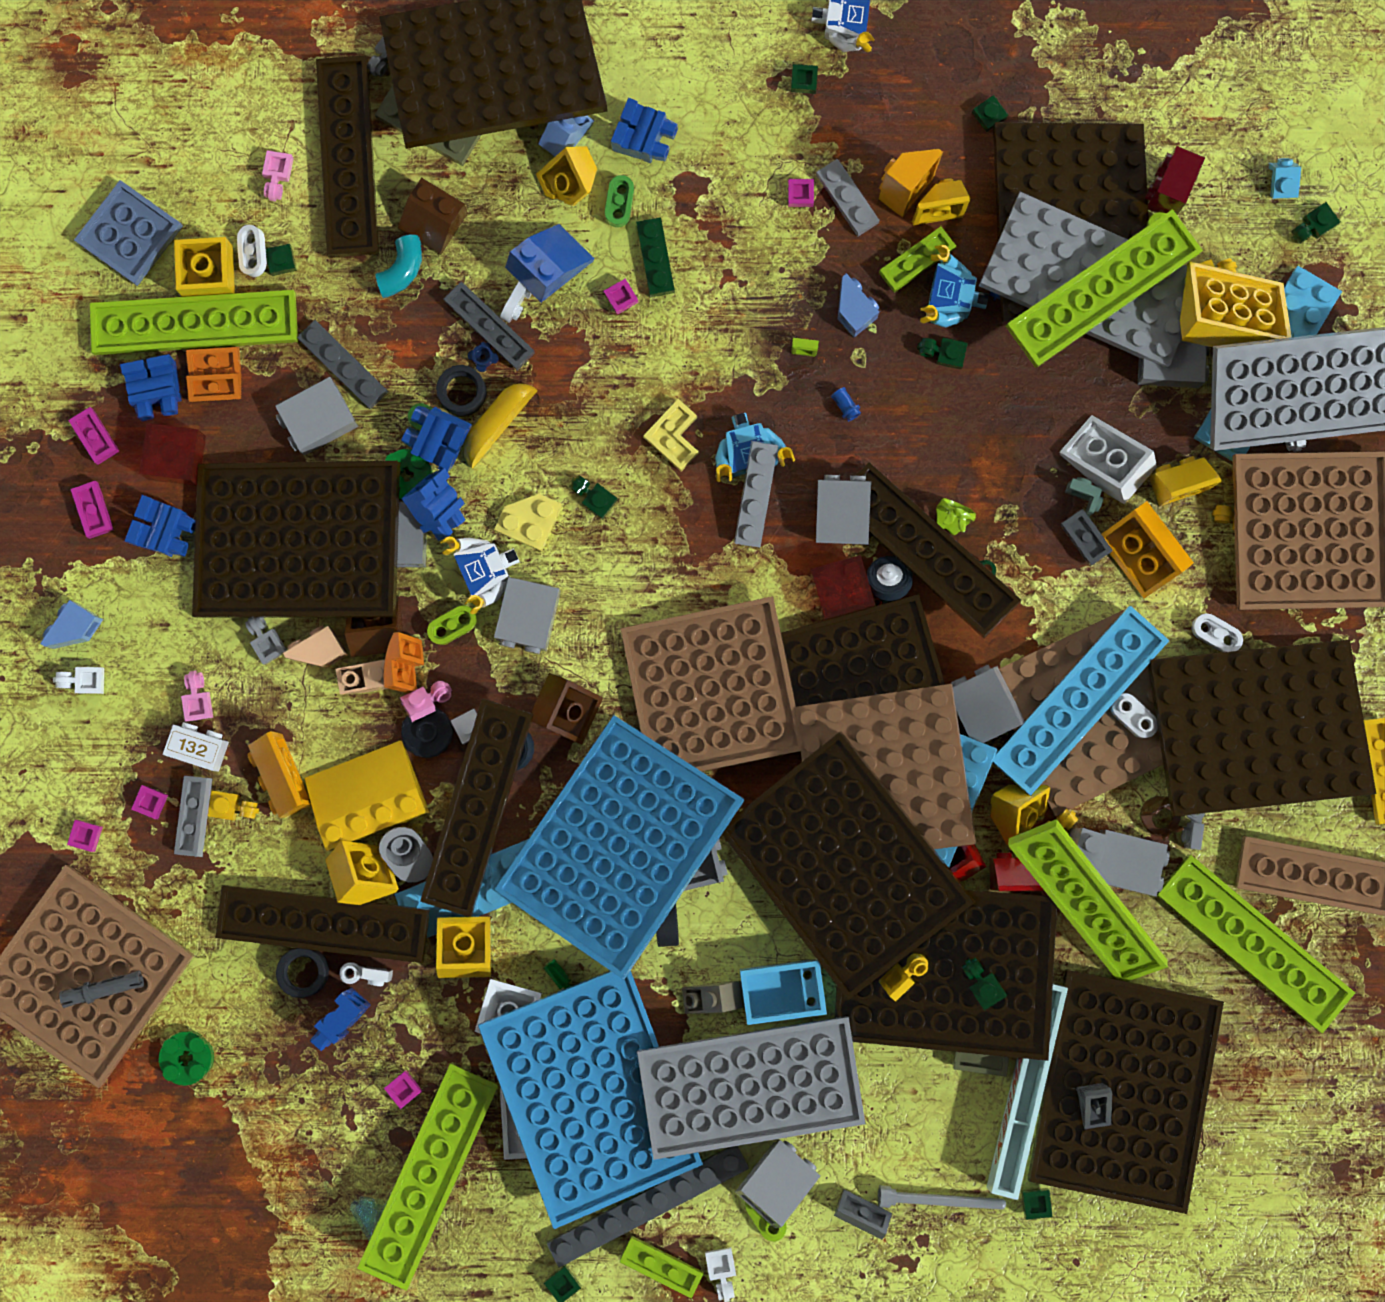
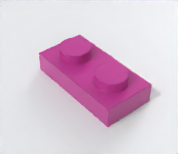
[68,407,119,465]
[71,481,114,539]

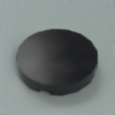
[401,708,454,758]

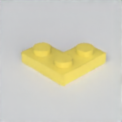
[643,399,699,472]

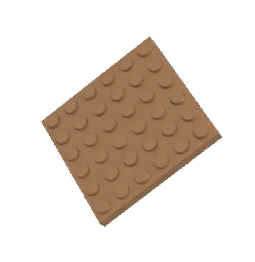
[1232,452,1385,610]
[621,596,804,772]
[999,609,1163,816]
[795,684,976,849]
[0,865,195,1088]

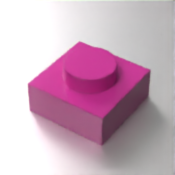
[788,179,814,207]
[604,278,639,315]
[131,785,168,819]
[67,820,103,852]
[384,1070,423,1109]

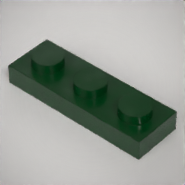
[636,217,675,298]

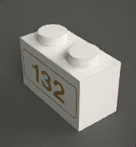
[163,722,229,772]

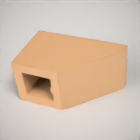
[283,626,348,668]
[336,660,388,695]

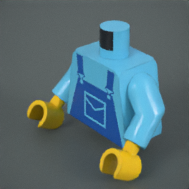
[920,245,989,328]
[715,413,795,482]

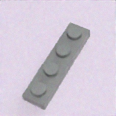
[734,441,778,547]

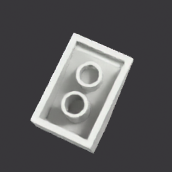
[1059,415,1157,504]

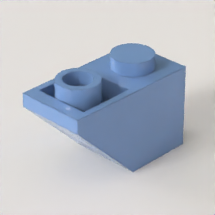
[538,115,594,156]
[838,273,879,337]
[40,600,103,649]

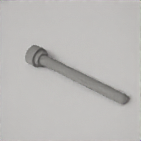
[878,1185,1006,1210]

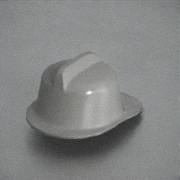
[379,827,433,882]

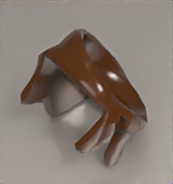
[1140,796,1185,841]

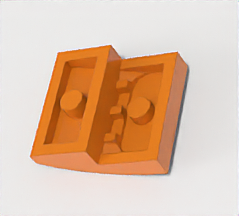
[186,347,241,402]
[383,632,424,694]

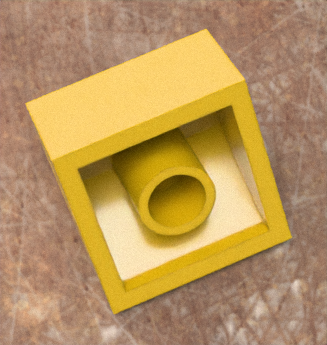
[1149,456,1222,507]
[325,841,399,905]
[436,917,491,978]

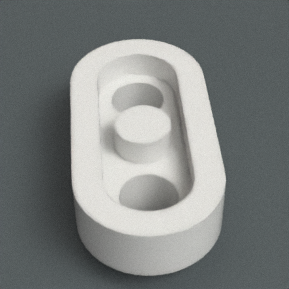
[237,225,267,277]
[500,282,532,323]
[1192,614,1243,652]
[1110,693,1158,738]

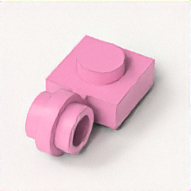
[262,150,294,202]
[181,670,213,722]
[400,681,452,722]

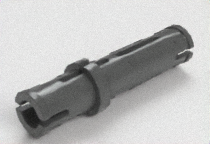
[59,970,144,1008]

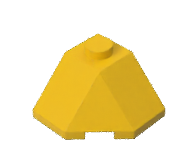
[536,146,597,206]
[991,785,1050,850]

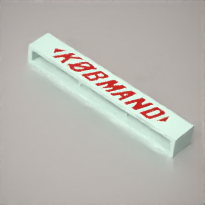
[986,983,1068,1200]

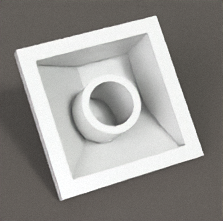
[475,979,542,1033]

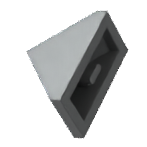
[1076,1083,1112,1129]

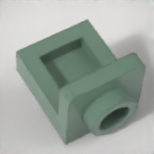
[1065,477,1103,517]

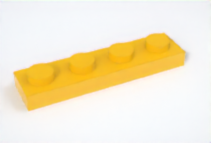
[1363,718,1385,825]

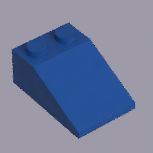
[505,224,595,303]

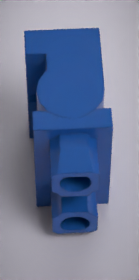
[611,97,678,163]
[120,354,182,421]
[401,406,472,472]
[402,468,466,541]
[125,495,196,557]
[310,988,371,1051]

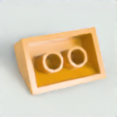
[879,149,943,217]
[1101,501,1194,598]
[248,731,312,818]

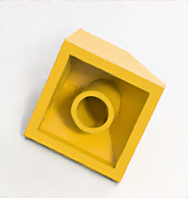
[912,179,970,225]

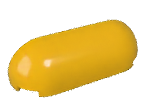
[463,384,537,469]

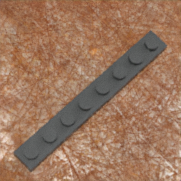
[547,1146,749,1268]

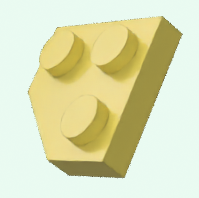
[494,494,563,552]

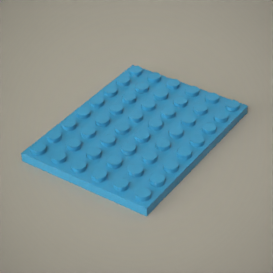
[494,715,744,980]
[477,971,703,1229]

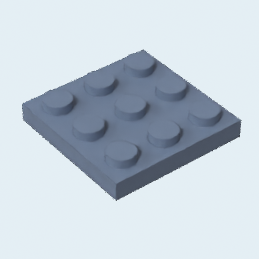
[74,180,183,286]

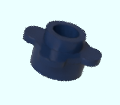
[468,342,498,372]

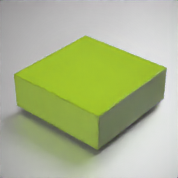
[791,338,819,357]

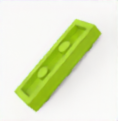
[879,227,956,293]
[619,1235,703,1299]

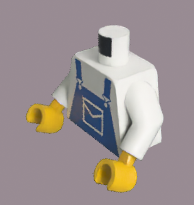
[811,0,875,53]
[440,537,520,614]

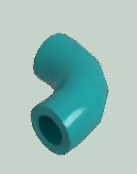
[376,235,422,298]

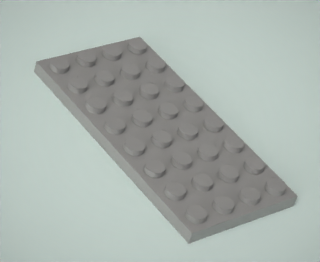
[979,192,1187,368]
[1210,327,1385,451]
[637,1016,865,1160]

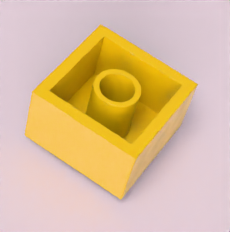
[174,237,235,297]

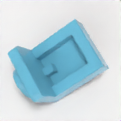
[1269,158,1301,199]

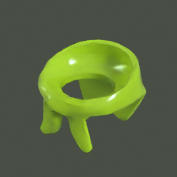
[936,498,976,535]

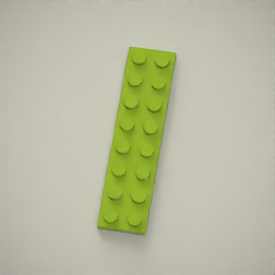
[1005,209,1203,368]
[90,290,298,355]
[1008,819,1168,981]
[1157,855,1355,1034]
[357,1064,499,1291]

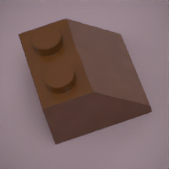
[398,177,468,255]
[345,595,403,657]
[531,673,604,745]

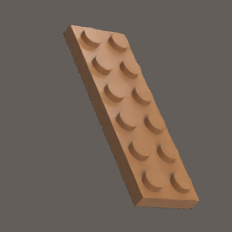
[1234,836,1385,916]

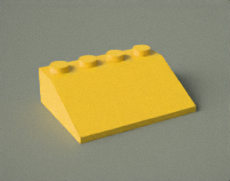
[1180,262,1292,347]
[304,740,430,851]

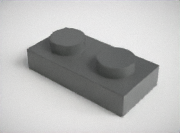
[1060,509,1113,566]
[834,1189,892,1240]

